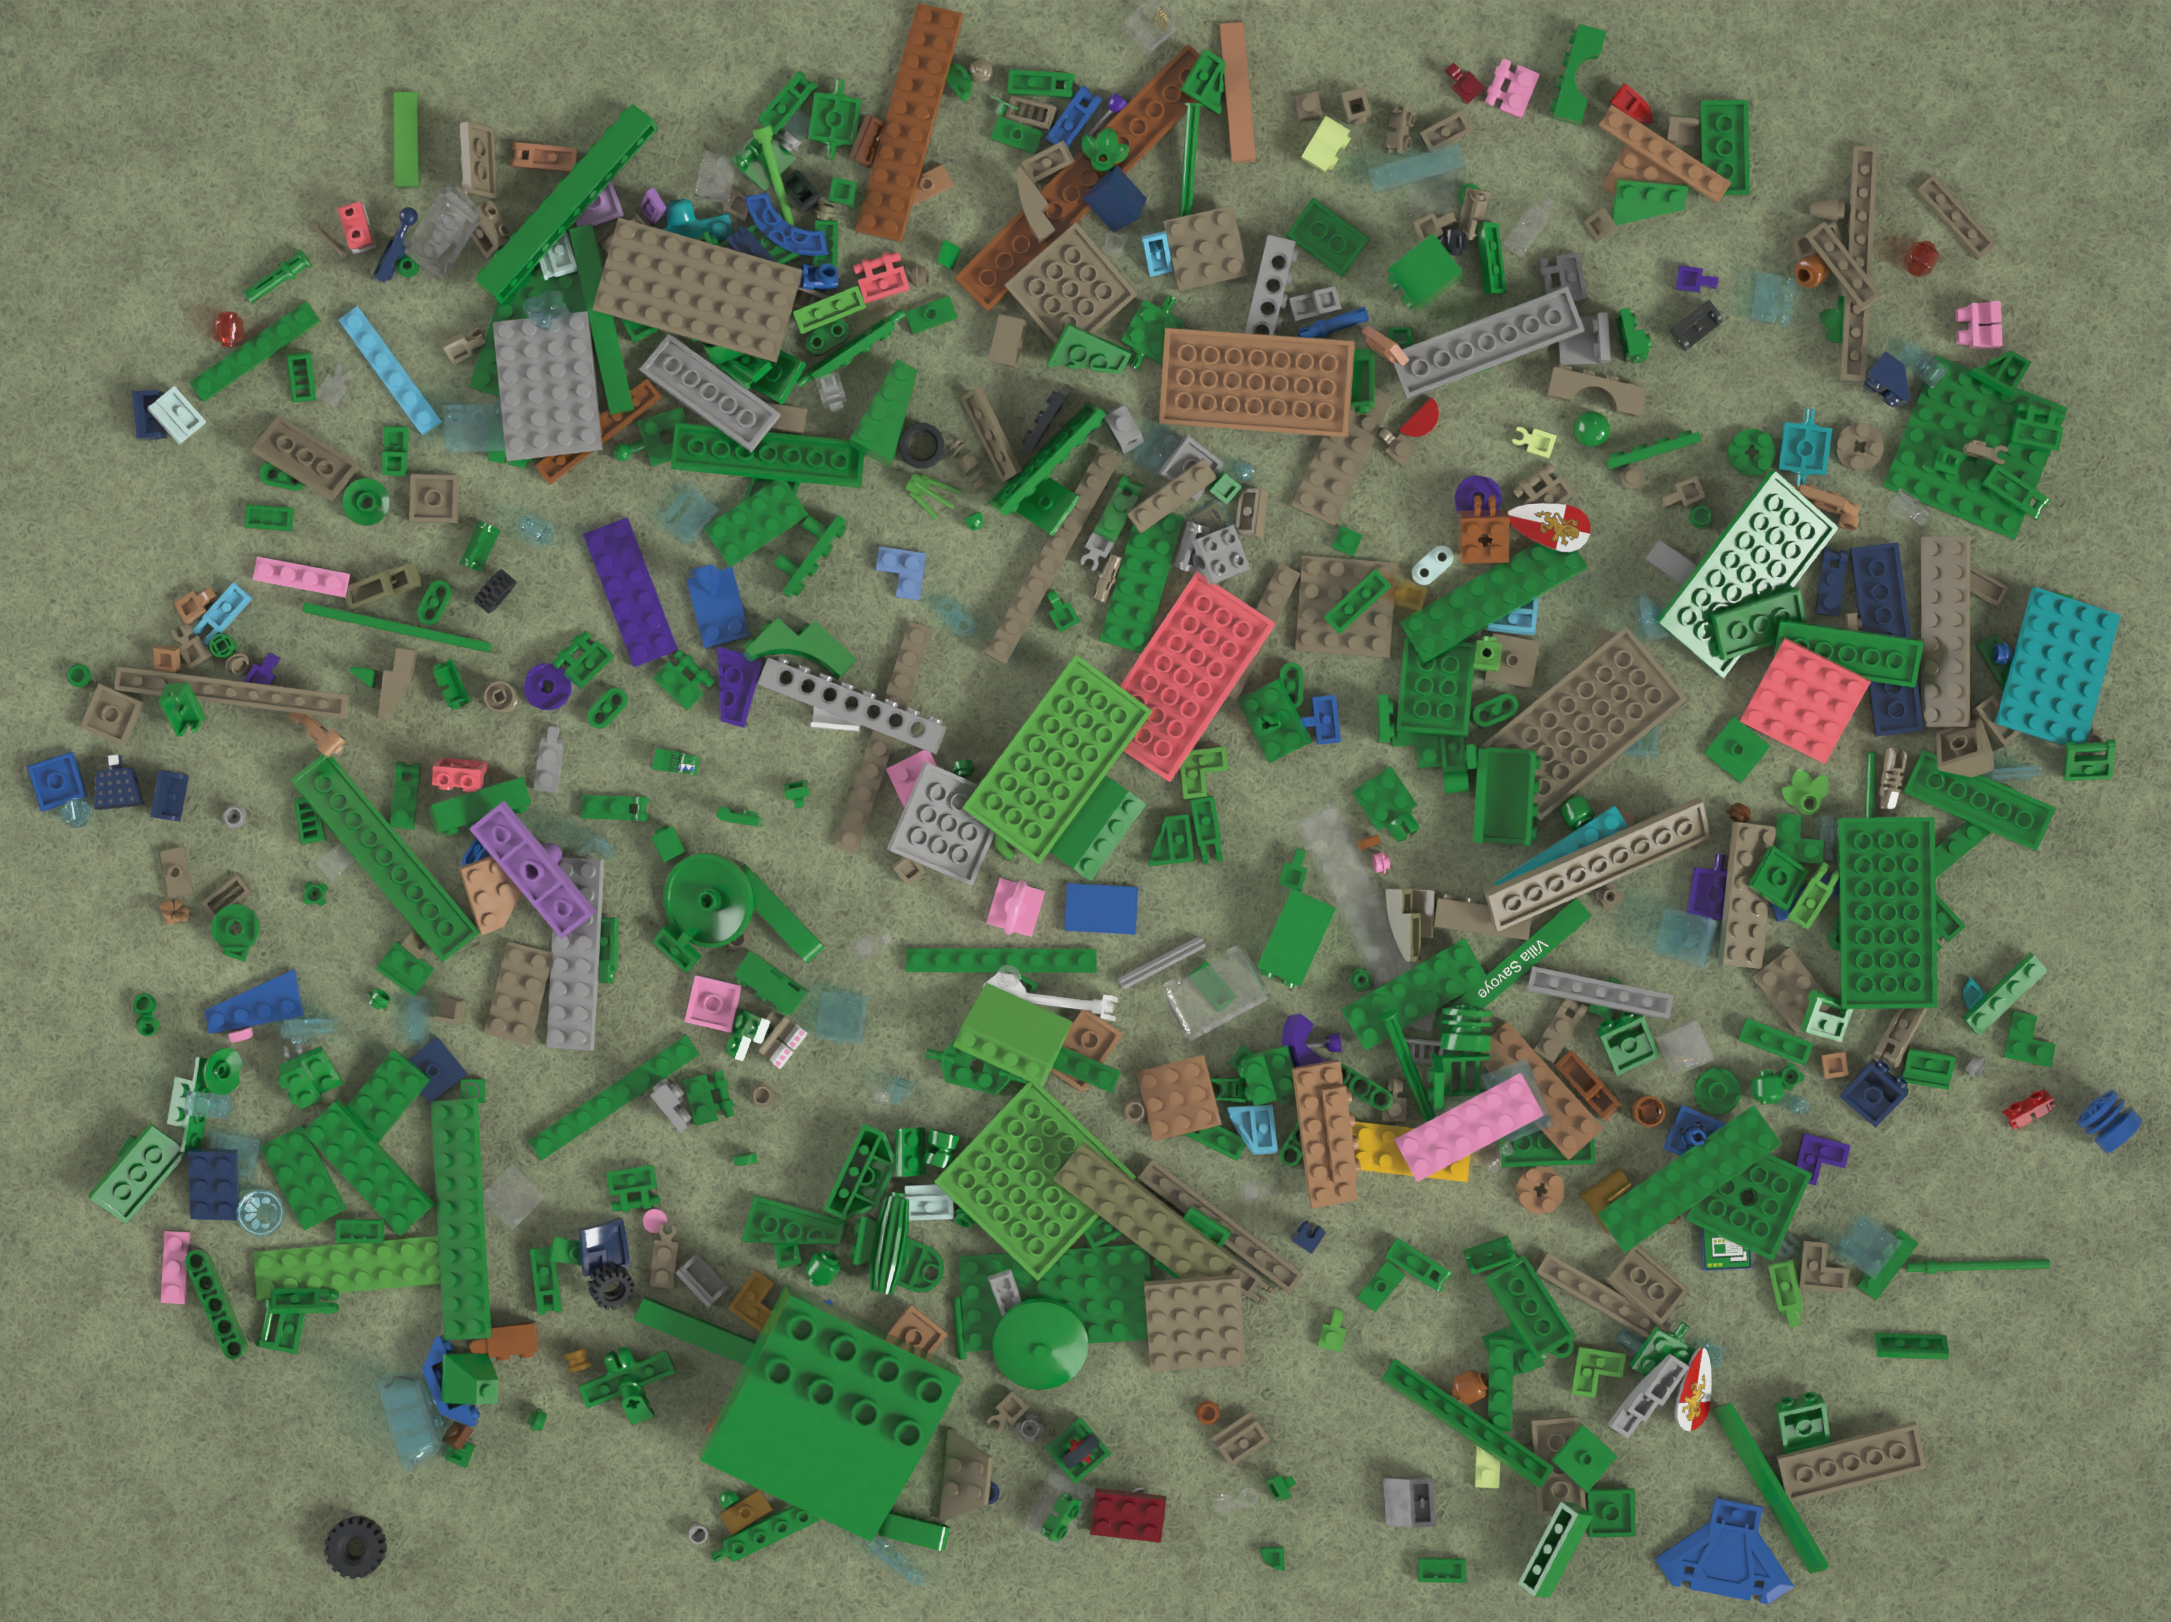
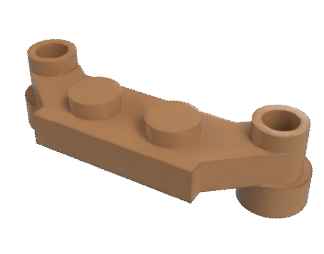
[1788,482,1860,531]
[288,712,346,758]

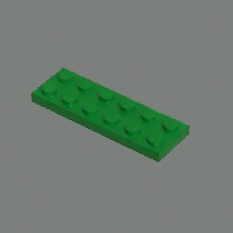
[988,402,1106,516]
[1100,513,1184,653]
[1773,619,1924,687]
[1903,750,2056,852]
[1341,938,1488,1051]
[303,1099,435,1236]

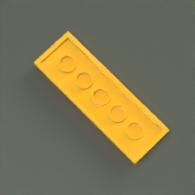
[1351,1121,1471,1182]

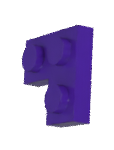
[1795,1133,1851,1186]

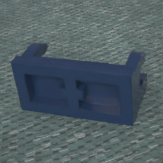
[726,226,777,263]
[132,390,167,441]
[150,770,189,822]
[1290,1221,1326,1254]

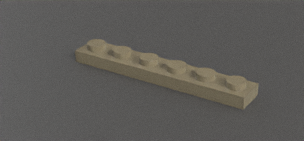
[1228,563,1301,701]
[1535,1252,1672,1338]

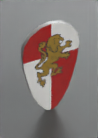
[1508,503,1591,552]
[1675,1347,1711,1431]

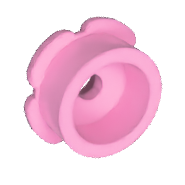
[1372,851,1390,874]

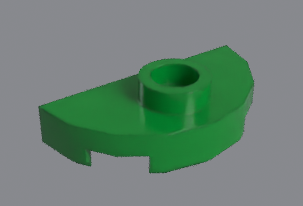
[946,62,973,103]

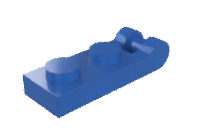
[1045,85,1103,148]

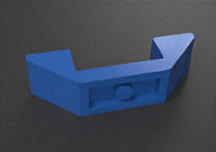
[422,1334,480,1427]

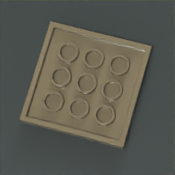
[1004,222,1138,345]
[1295,556,1397,658]
[1144,1274,1245,1372]

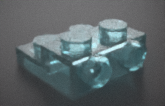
[281,1018,341,1044]

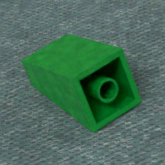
[1256,889,1336,989]

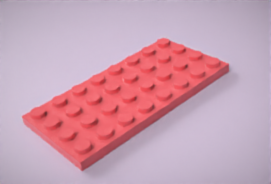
[1120,571,1276,782]

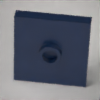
[409,1037,468,1104]

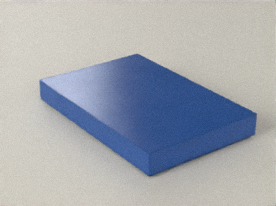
[1064,883,1138,935]

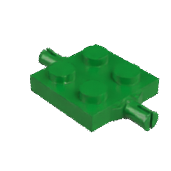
[808,79,862,160]
[1120,295,1185,370]
[1630,1321,1696,1382]

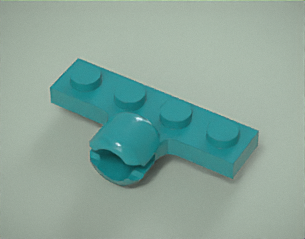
[661,199,734,241]

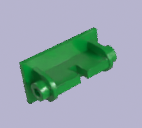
[460,520,501,573]
[432,659,471,711]
[1041,1492,1083,1543]

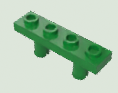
[773,515,847,598]

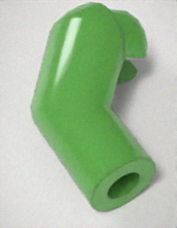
[994,833,1017,861]

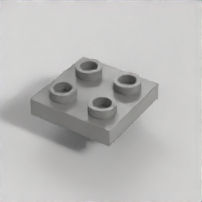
[1192,524,1250,585]

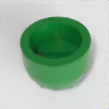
[963,511,984,531]
[719,1489,740,1510]

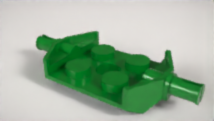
[925,1037,1027,1096]

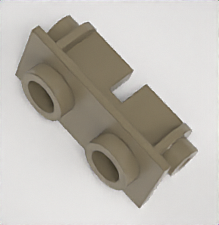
[1385,105,1415,157]
[1456,188,1490,240]

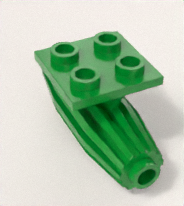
[850,1191,909,1294]

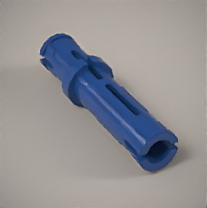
[1297,306,1369,339]

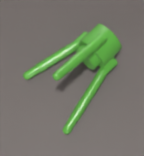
[906,473,962,520]

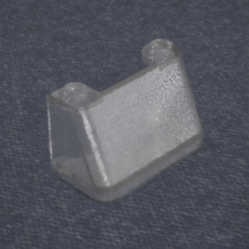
[1160,944,1272,1042]

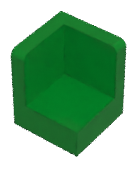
[828,177,858,209]

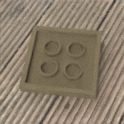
[1163,205,1248,291]

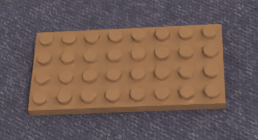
[1159,328,1355,437]

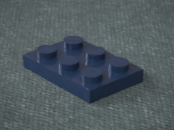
[188,1149,240,1220]

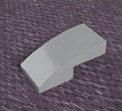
[1287,286,1342,323]
[1645,540,1697,585]

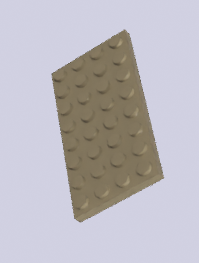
[592,217,803,363]
[1481,626,1688,821]

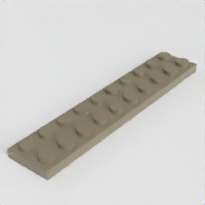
[1485,797,1711,932]

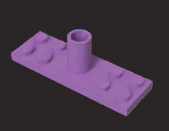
[470,801,596,939]

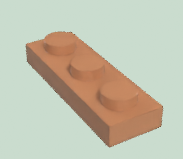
[1361,326,1409,366]

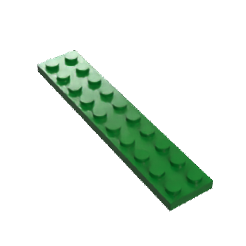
[290,754,480,964]
[431,1098,491,1340]

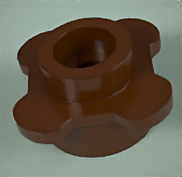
[1726,802,1751,823]

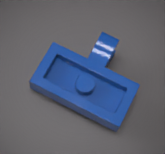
[1300,695,1341,745]

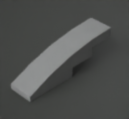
[1608,1354,1689,1439]

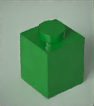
[651,824,687,863]

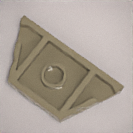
[939,1429,993,1521]

